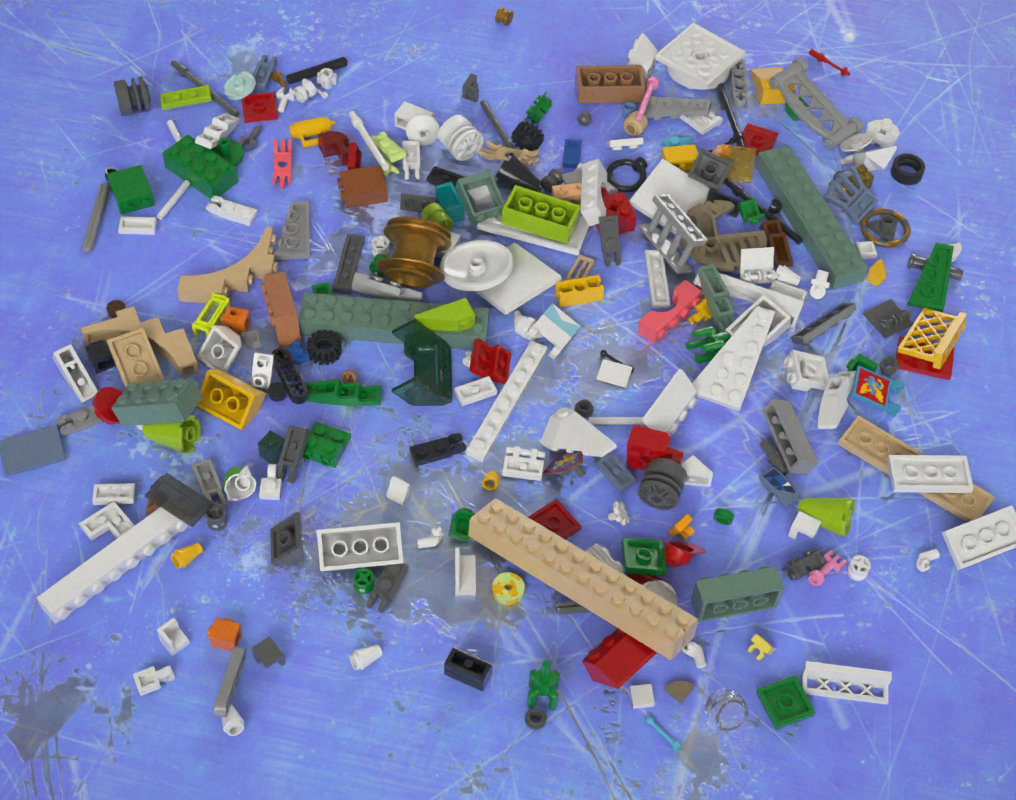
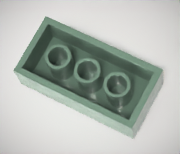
[112,378,203,426]
[691,566,784,623]

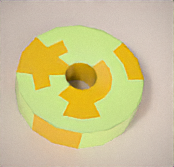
[492,572,525,605]

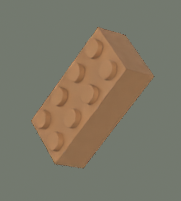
[575,65,645,103]

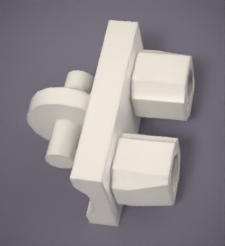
[810,270,830,299]
[251,352,274,389]

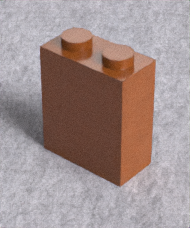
[337,165,388,208]

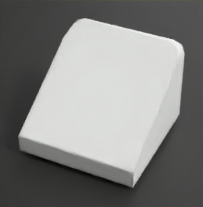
[386,476,410,505]

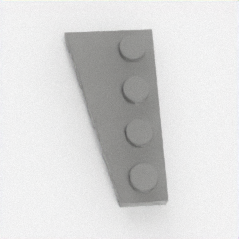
[644,96,711,120]
[274,201,310,260]

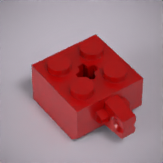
[595,188,637,234]
[627,425,684,470]

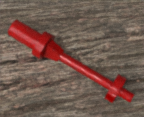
[809,49,851,77]

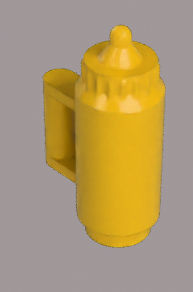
[289,117,336,148]

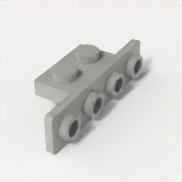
[351,272,423,302]

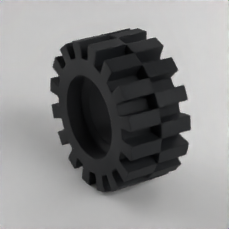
[511,121,544,151]
[307,330,342,365]

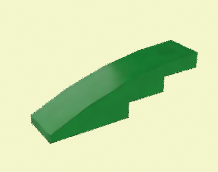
[304,379,383,406]

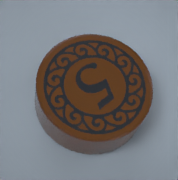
[106,300,126,318]

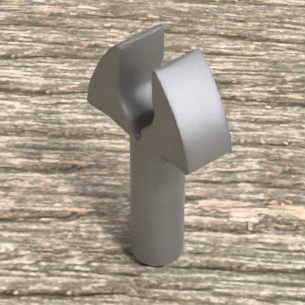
[240,126,262,152]

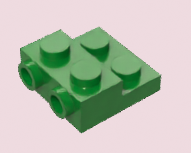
[302,422,351,468]

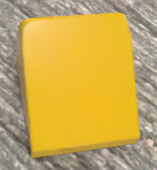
[866,259,887,287]

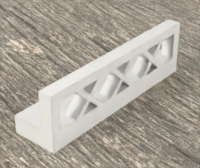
[801,661,892,705]

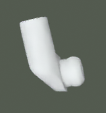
[417,526,444,549]
[916,549,940,572]
[682,641,707,668]

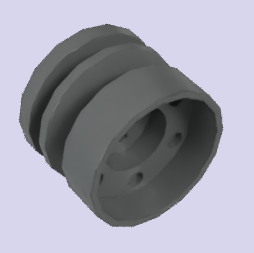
[113,76,151,116]
[637,458,687,510]

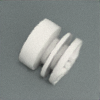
[438,115,483,161]

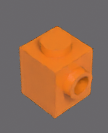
[220,306,251,335]
[207,618,243,651]

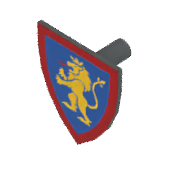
[543,451,586,478]

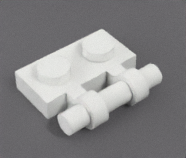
[502,446,545,481]

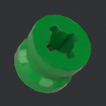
[369,254,387,277]
[353,568,374,594]

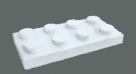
[887,455,974,493]
[941,505,1016,570]

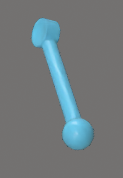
[645,716,681,751]

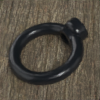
[606,157,648,192]

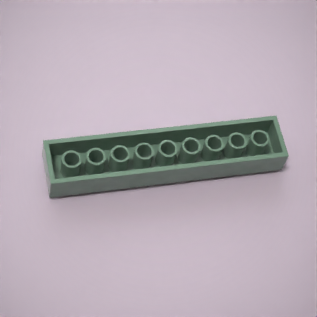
[755,145,868,290]
[299,293,489,350]

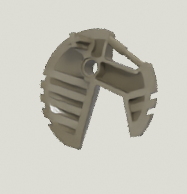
[681,200,767,272]

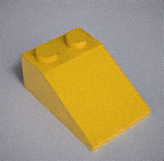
[750,67,796,105]

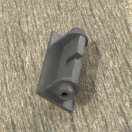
[400,193,437,213]
[782,548,826,581]

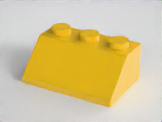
[197,369,266,430]

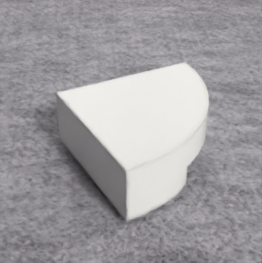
[949,243,962,262]

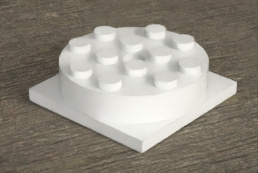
[655,22,746,90]

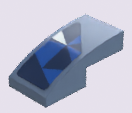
[758,467,801,509]

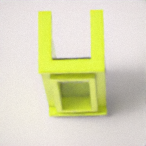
[191,293,231,338]

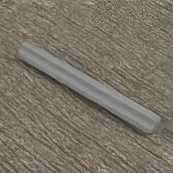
[82,183,110,253]

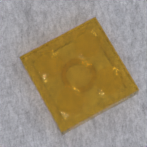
[720,144,756,183]

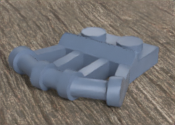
[823,167,878,224]

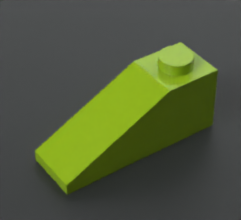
[414,298,475,331]

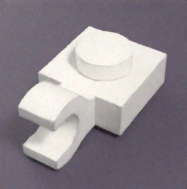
[259,464,282,500]
[133,666,175,696]

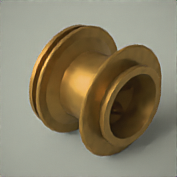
[376,216,452,288]

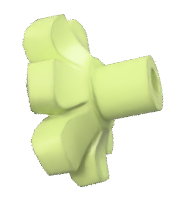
[382,158,400,177]

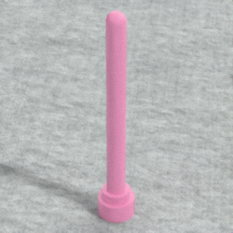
[636,76,659,121]

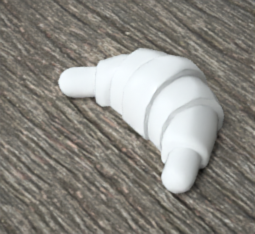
[513,310,544,341]

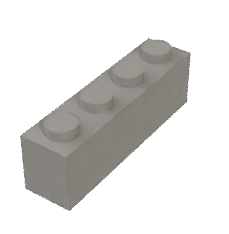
[762,399,819,475]

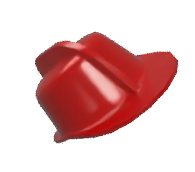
[662,540,706,567]

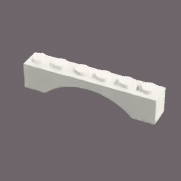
[693,273,804,328]

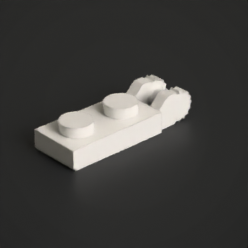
[402,140,420,180]
[206,196,258,226]

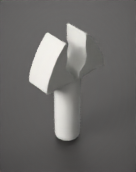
[276,87,295,113]

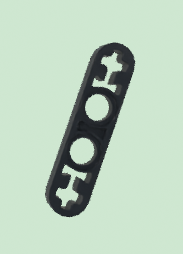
[272,348,308,404]

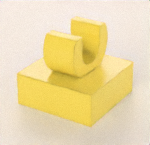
[748,634,776,660]

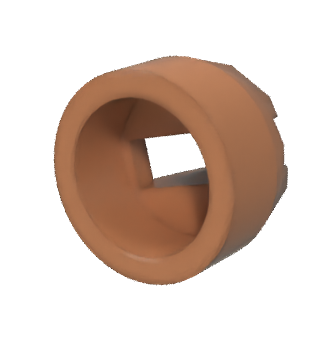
[342,369,358,384]

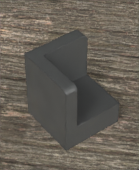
[252,636,286,668]

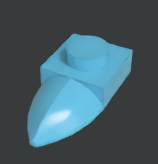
[662,135,694,147]

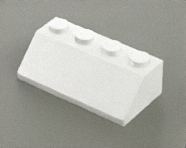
[640,369,697,436]
[317,522,403,572]

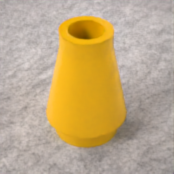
[171,542,203,569]

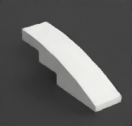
[195,113,241,149]

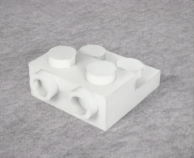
[783,350,829,392]

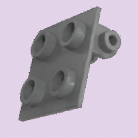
[862,299,914,339]

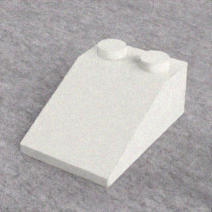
[725,294,791,348]

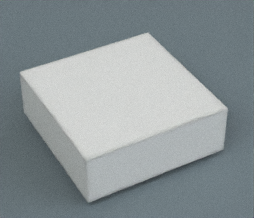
[855,241,877,259]
[629,684,655,709]

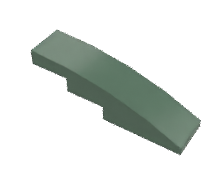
[697,264,735,332]

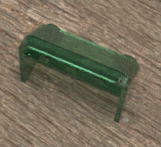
[392,319,452,406]

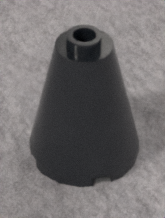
[495,154,543,193]

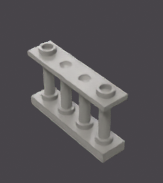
[639,193,708,274]

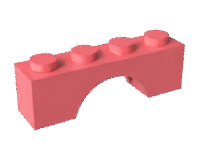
[638,280,702,344]

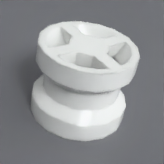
[372,236,390,257]
[847,555,871,581]

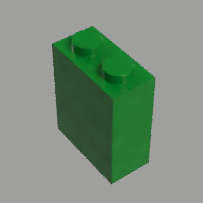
[107,165,155,215]

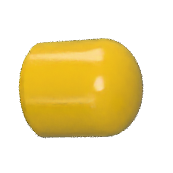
[482,471,500,491]

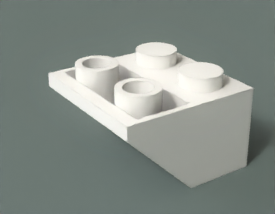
[627,33,658,83]

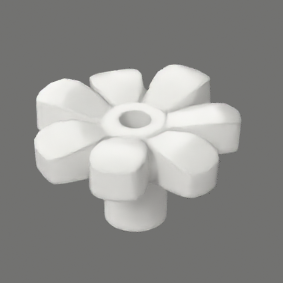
[608,501,630,526]

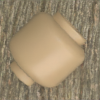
[623,111,648,136]

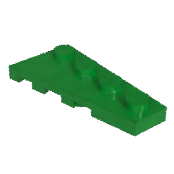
[907,243,954,312]

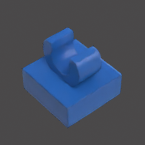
[286,341,310,365]

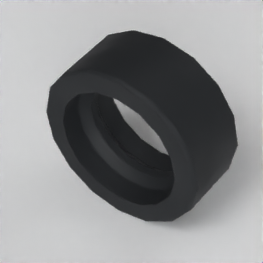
[890,153,925,185]

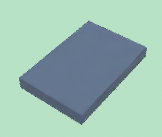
[0,426,66,477]

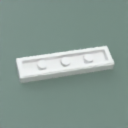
[644,250,671,309]

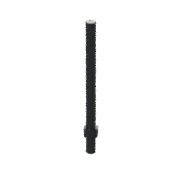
[717,83,746,151]
[723,178,803,245]

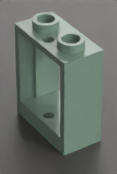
[455,170,505,224]

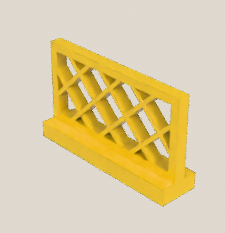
[898,308,967,369]

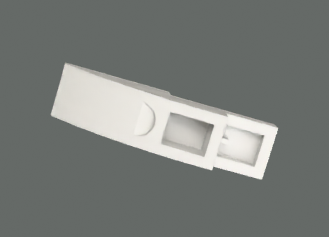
[817,371,856,429]

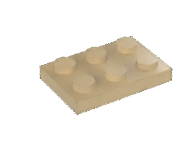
[106,328,165,389]

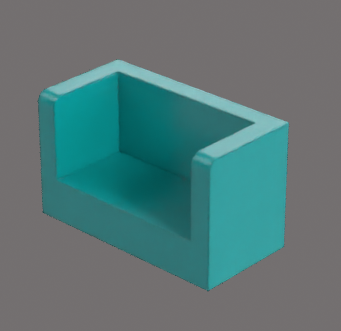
[435,182,465,223]

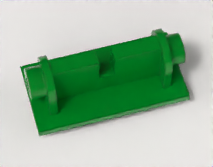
[524,92,552,124]

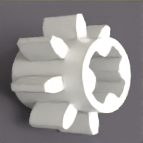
[317,68,337,89]

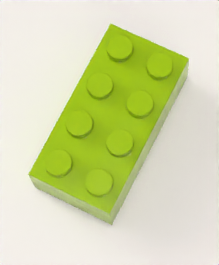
[501,185,581,244]

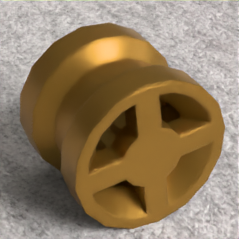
[495,7,514,26]

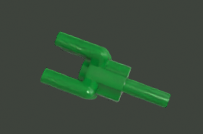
[686,326,731,364]
[527,661,560,711]

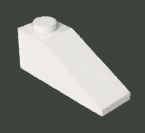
[52,344,98,403]

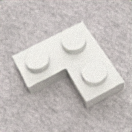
[79,502,135,541]

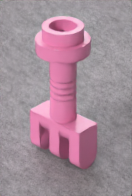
[808,549,847,586]

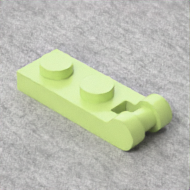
[370,131,406,163]

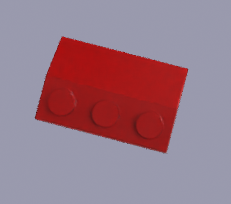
[582,628,658,689]

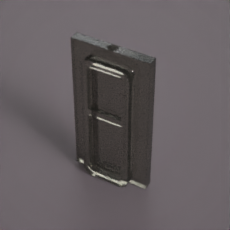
[145,473,214,527]

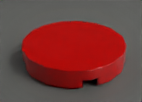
[92,387,122,425]

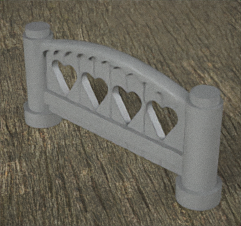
[769,57,863,149]

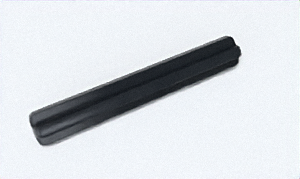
[286,57,348,84]

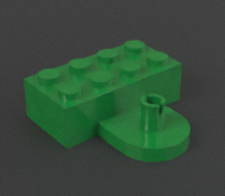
[162,134,244,199]

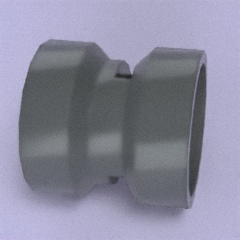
[541,169,563,193]
[205,503,228,531]

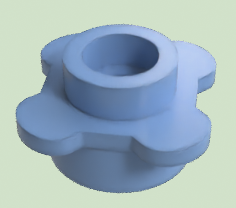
[620,101,636,117]

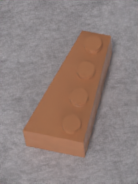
[261,272,301,348]

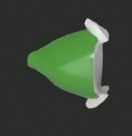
[223,465,257,501]

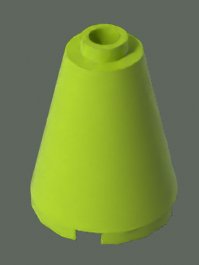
[142,414,201,454]
[797,497,855,537]

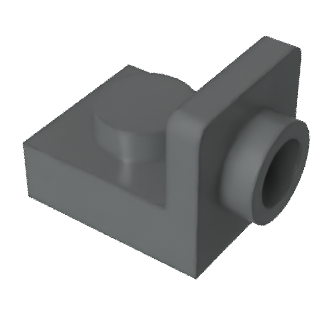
[462,73,479,102]

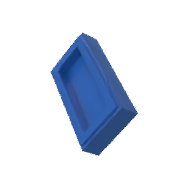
[562,139,582,169]

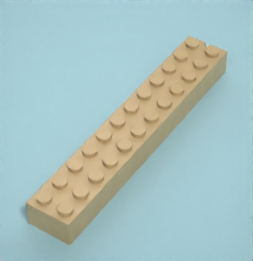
[468,498,698,660]

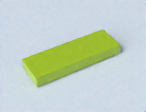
[160,85,212,110]

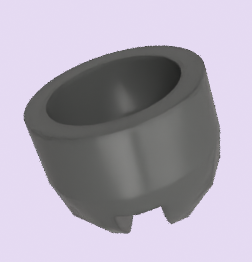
[577,111,591,126]

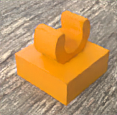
[667,513,695,540]

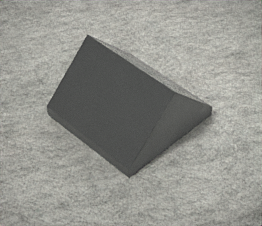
[688,148,733,191]
[270,512,304,566]

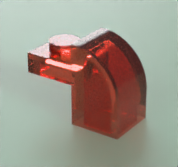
[317,131,349,166]

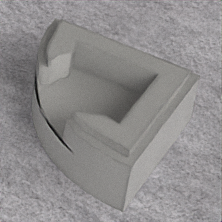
[240,330,262,348]

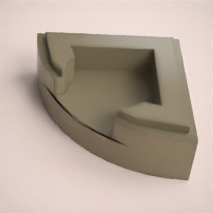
[664,681,695,703]

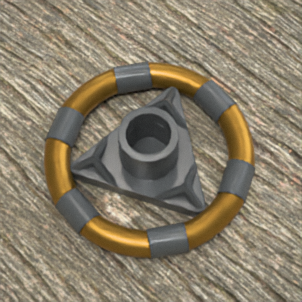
[860,208,911,248]

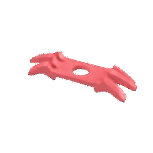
[272,139,292,189]

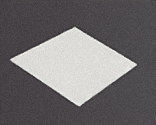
[596,359,633,388]

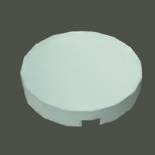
[224,71,256,100]

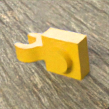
[687,297,712,325]

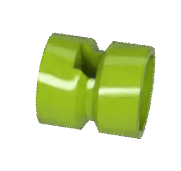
[421,203,453,231]

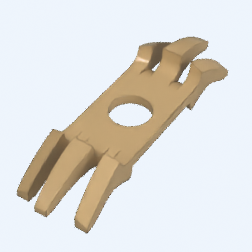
[478,140,540,166]

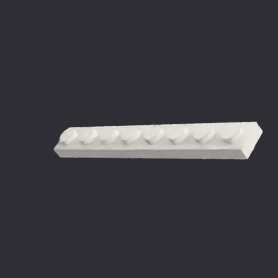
[466,340,548,462]

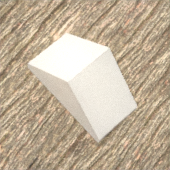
[681,455,713,487]

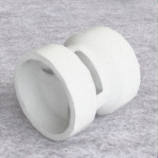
[293,80,317,103]

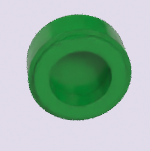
[713,508,734,525]

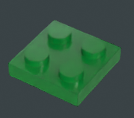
[621,537,667,576]
[756,675,816,730]

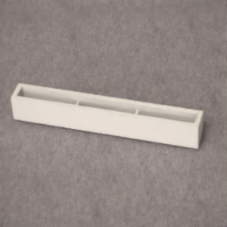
[36,498,191,624]

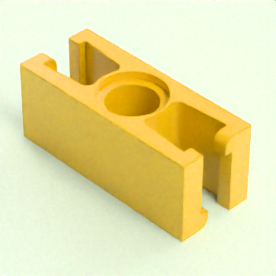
[554,275,604,308]

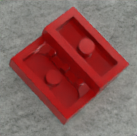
[469,338,511,384]

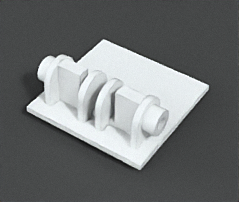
[740,247,778,284]

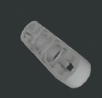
[730,59,748,108]
[214,646,247,717]

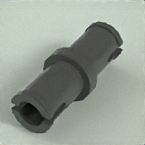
[759,438,789,476]

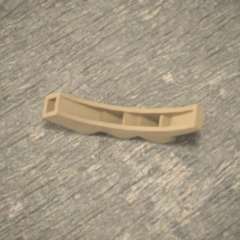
[177,227,278,303]
[81,306,199,378]

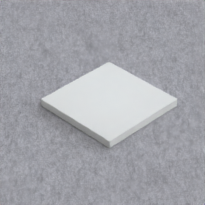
[629,159,710,239]
[475,243,561,315]

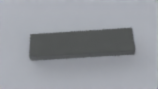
[332,234,365,294]

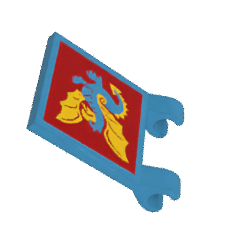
[851,365,905,417]

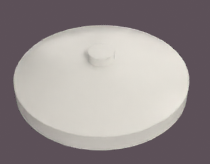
[440,240,513,291]

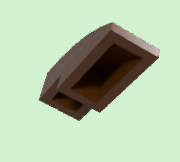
[759,219,793,268]

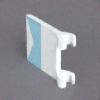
[525,303,581,359]

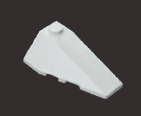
[540,407,617,457]

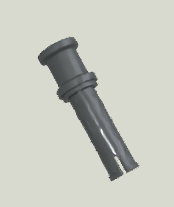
[907,253,964,281]

